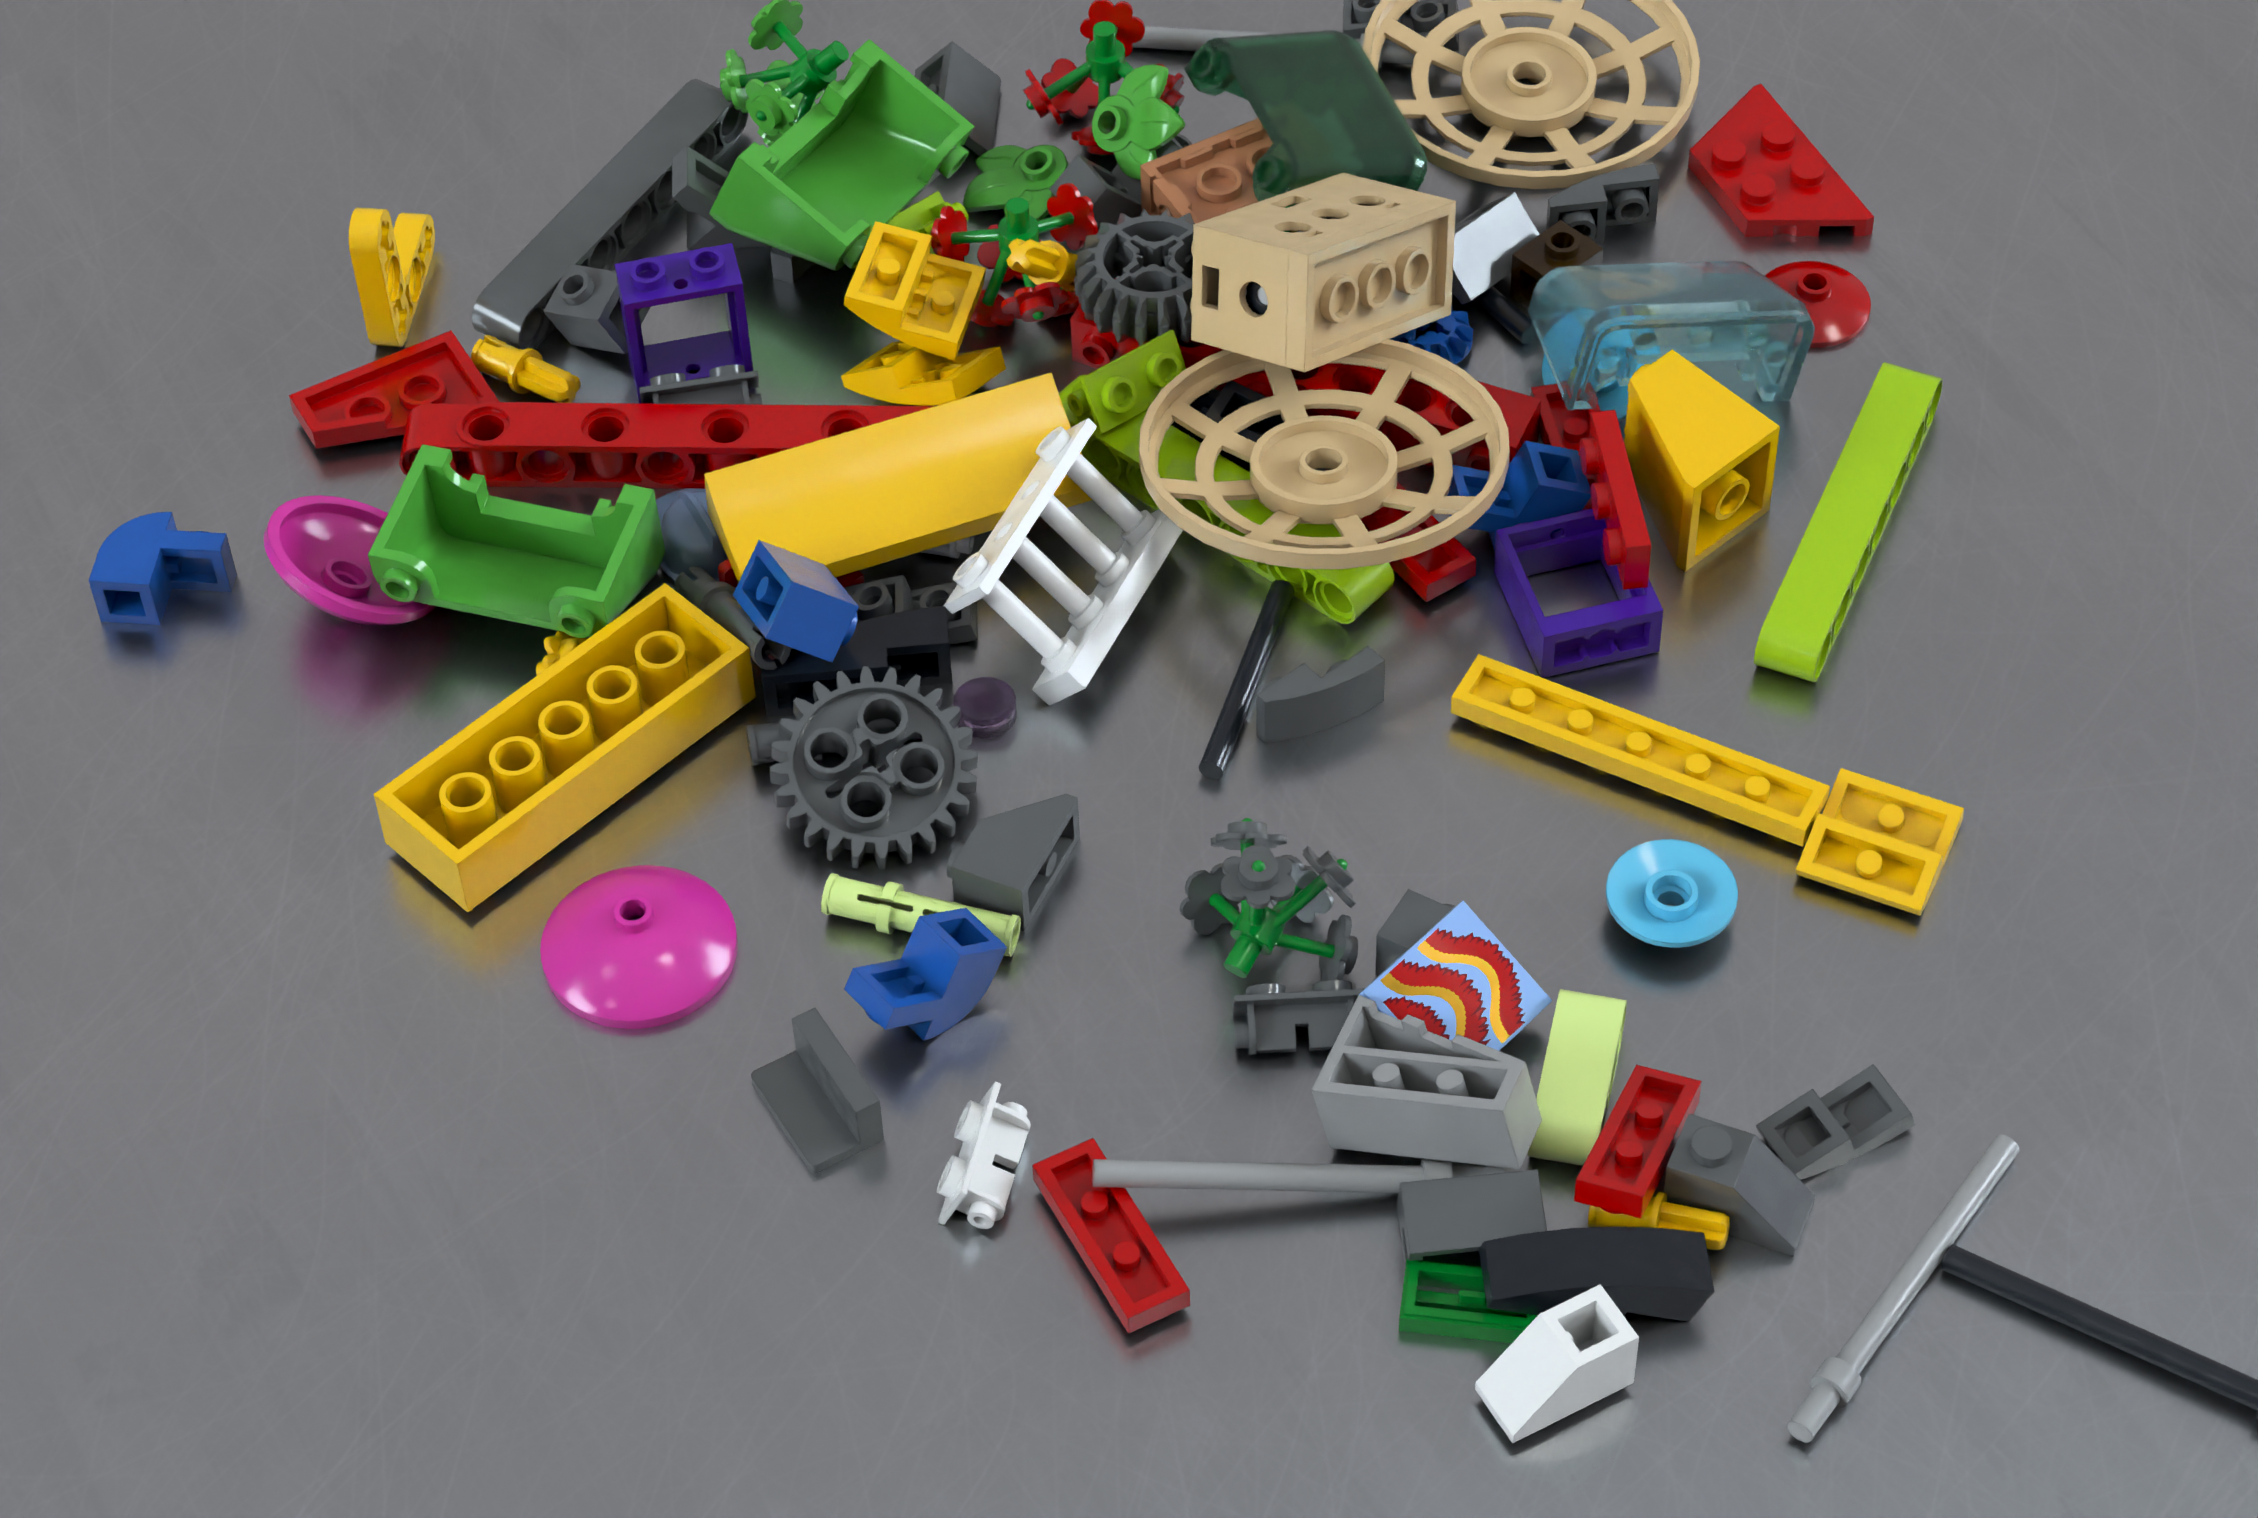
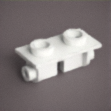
[937,1081,1031,1229]

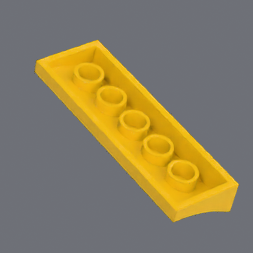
[704,372,1092,583]

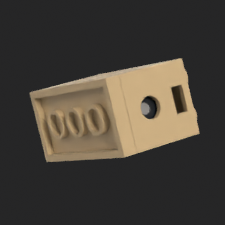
[1190,173,1456,372]

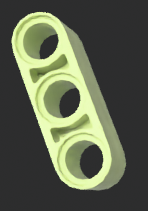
[1528,989,1627,1166]

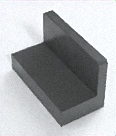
[915,41,1001,156]
[751,1007,884,1173]

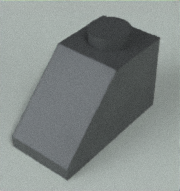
[947,794,1080,931]
[1664,1114,1815,1256]

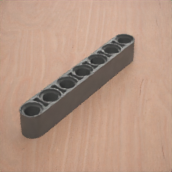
[472,79,748,350]

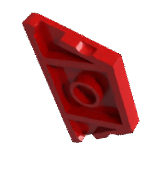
[1688,84,1874,237]

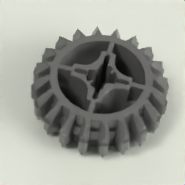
[1074,208,1195,346]

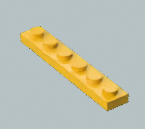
[1451,654,1830,847]

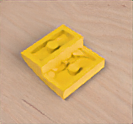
[844,221,986,360]
[841,341,1006,406]
[1796,768,1964,916]

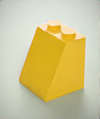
[1624,349,1780,572]

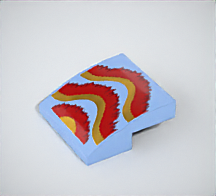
[1357,901,1552,1051]

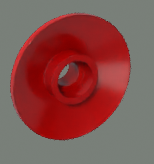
[1753,261,1871,348]

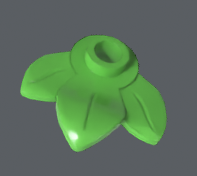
[1092,64,1185,180]
[963,145,1069,221]

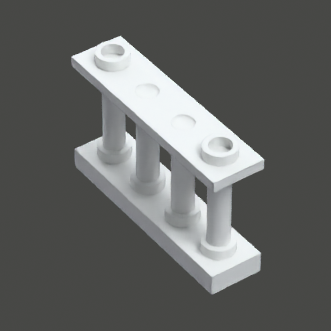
[944,418,1183,706]

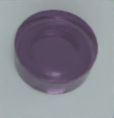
[953,677,1017,739]

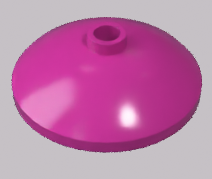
[264,495,435,626]
[540,865,738,1029]

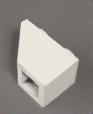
[1475,1284,1639,1443]

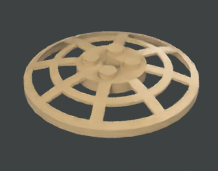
[1361,0,1700,189]
[1139,339,1509,569]

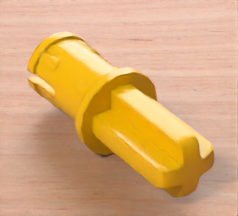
[1006,238,1078,292]
[471,335,581,403]
[1588,1192,1730,1250]

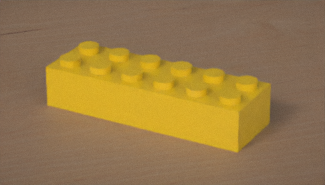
[374,583,756,912]

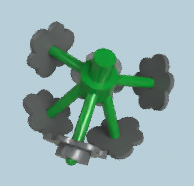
[1180,818,1358,981]

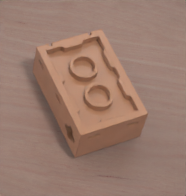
[1140,106,1349,224]

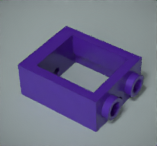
[614,243,754,404]
[1494,509,1664,678]

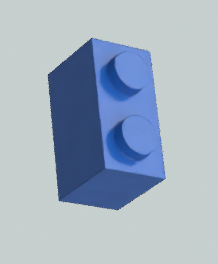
[733,540,859,662]

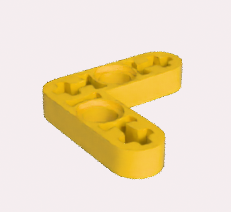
[349,207,435,347]

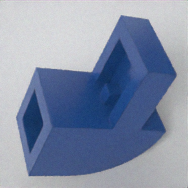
[1447,441,1591,551]
[89,512,237,625]
[844,908,1007,1041]

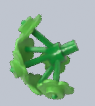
[719,0,849,147]

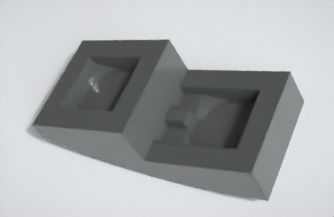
[1756,1064,1915,1180]

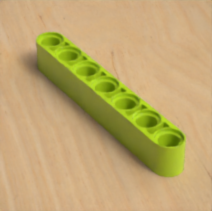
[1754,362,1943,683]
[1059,375,1395,624]

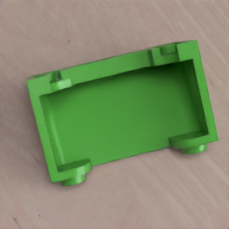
[709,39,975,271]
[368,444,665,638]

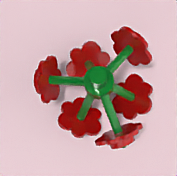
[1023,0,1185,156]
[931,183,1098,327]

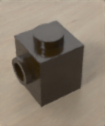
[1510,220,1603,325]

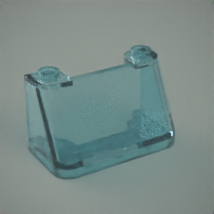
[1528,261,1815,410]

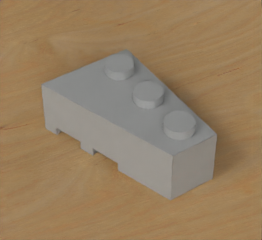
[1311,995,1542,1169]

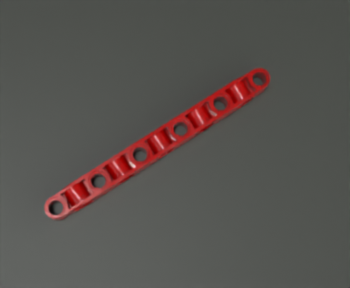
[399,402,934,489]

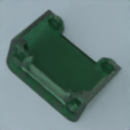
[1184,30,1427,201]

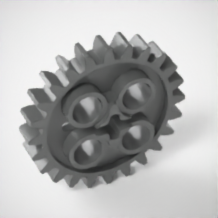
[770,666,978,869]

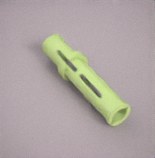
[821,873,1021,957]

